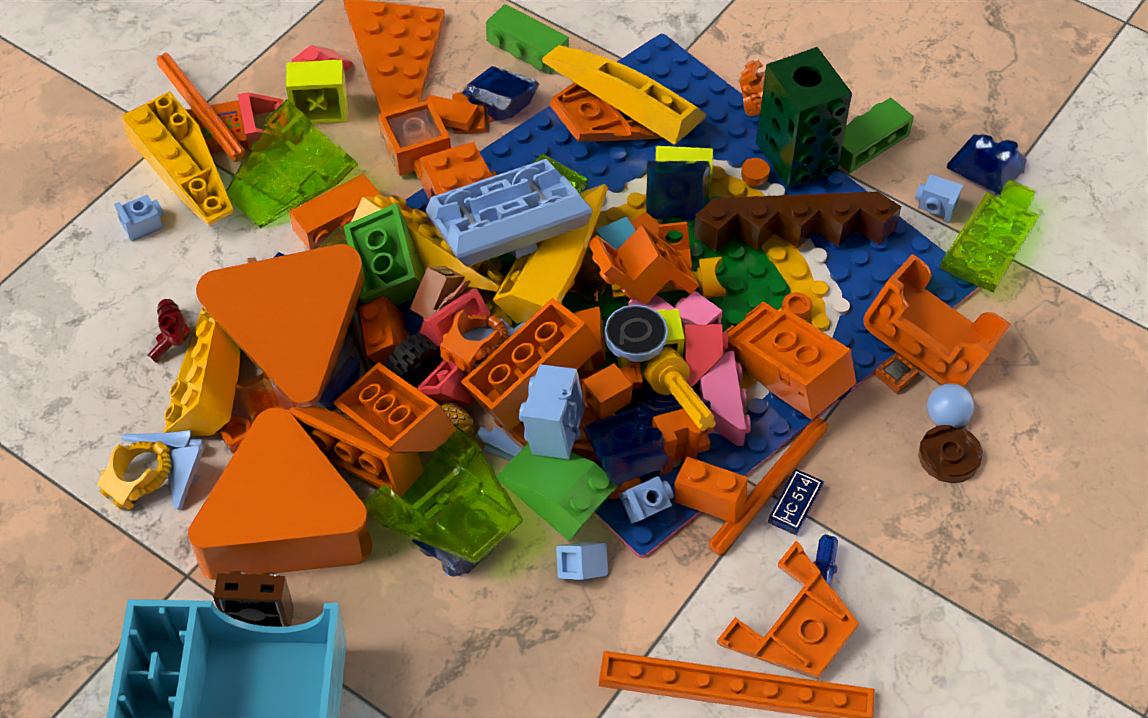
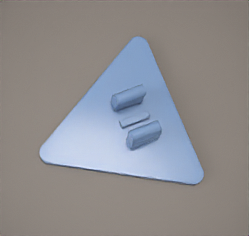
[167,445,203,510]

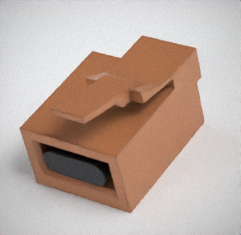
[410,266,471,320]

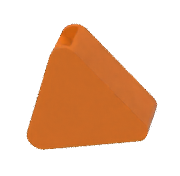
[196,244,365,407]
[188,408,373,580]

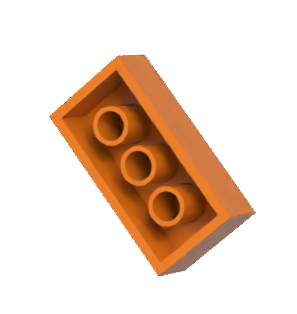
[461,298,602,432]

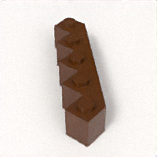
[694,191,902,252]

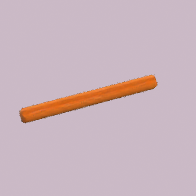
[156,53,245,162]
[709,417,828,555]

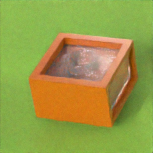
[378,99,451,176]

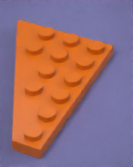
[344,0,445,114]

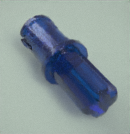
[812,534,838,587]

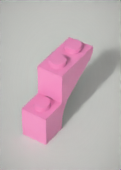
[627,291,722,327]

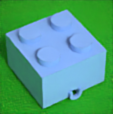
[519,364,585,460]

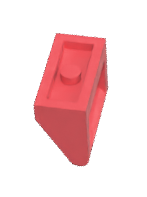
[237,92,293,153]
[419,288,491,347]

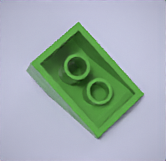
[344,203,425,306]
[496,443,619,542]

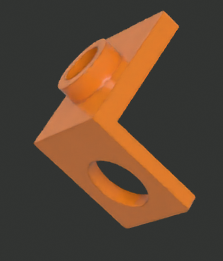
[658,222,692,271]

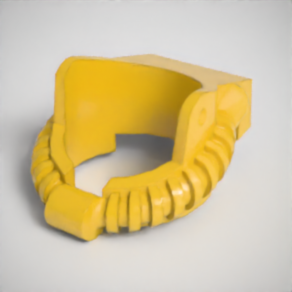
[97,441,172,511]

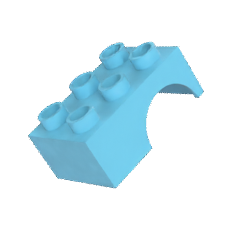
[107,599,347,718]

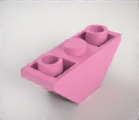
[699,351,750,446]

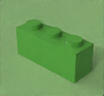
[486,4,569,75]
[839,97,914,174]

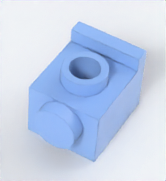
[915,174,963,223]
[114,194,164,241]
[619,476,673,523]

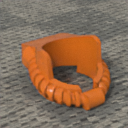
[739,60,765,116]
[440,310,509,373]

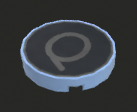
[604,305,668,362]

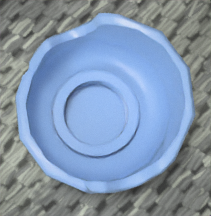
[927,383,974,428]

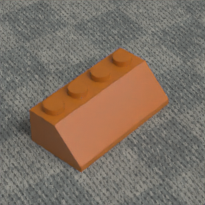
[333,362,457,452]
[289,406,424,498]

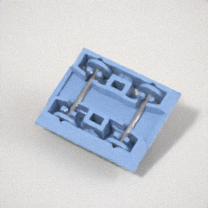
[426,159,592,267]

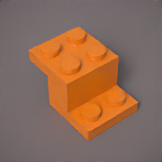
[413,141,492,201]
[588,225,699,305]

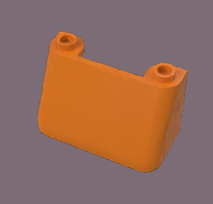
[863,254,1011,387]

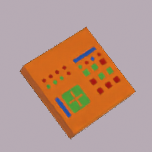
[186,100,248,153]

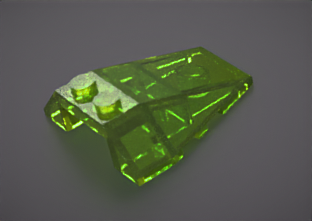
[226,99,358,229]
[363,425,523,564]

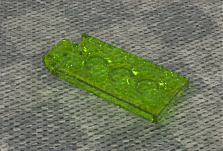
[939,179,1039,293]

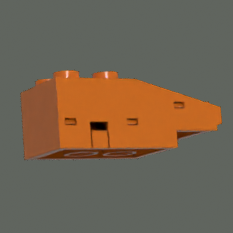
[724,301,856,420]

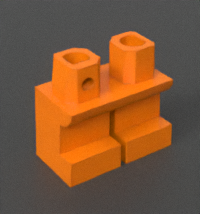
[650,408,714,475]

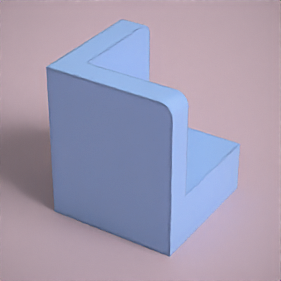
[556,542,608,580]

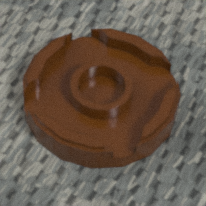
[918,425,983,483]

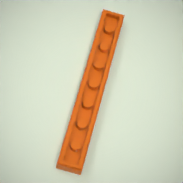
[599,651,875,718]

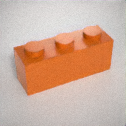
[289,173,381,250]

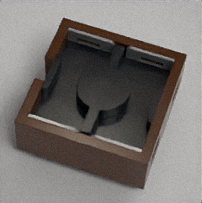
[213,571,294,627]

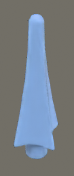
[476,426,522,461]
[122,430,205,451]

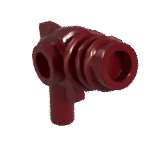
[147,299,192,363]

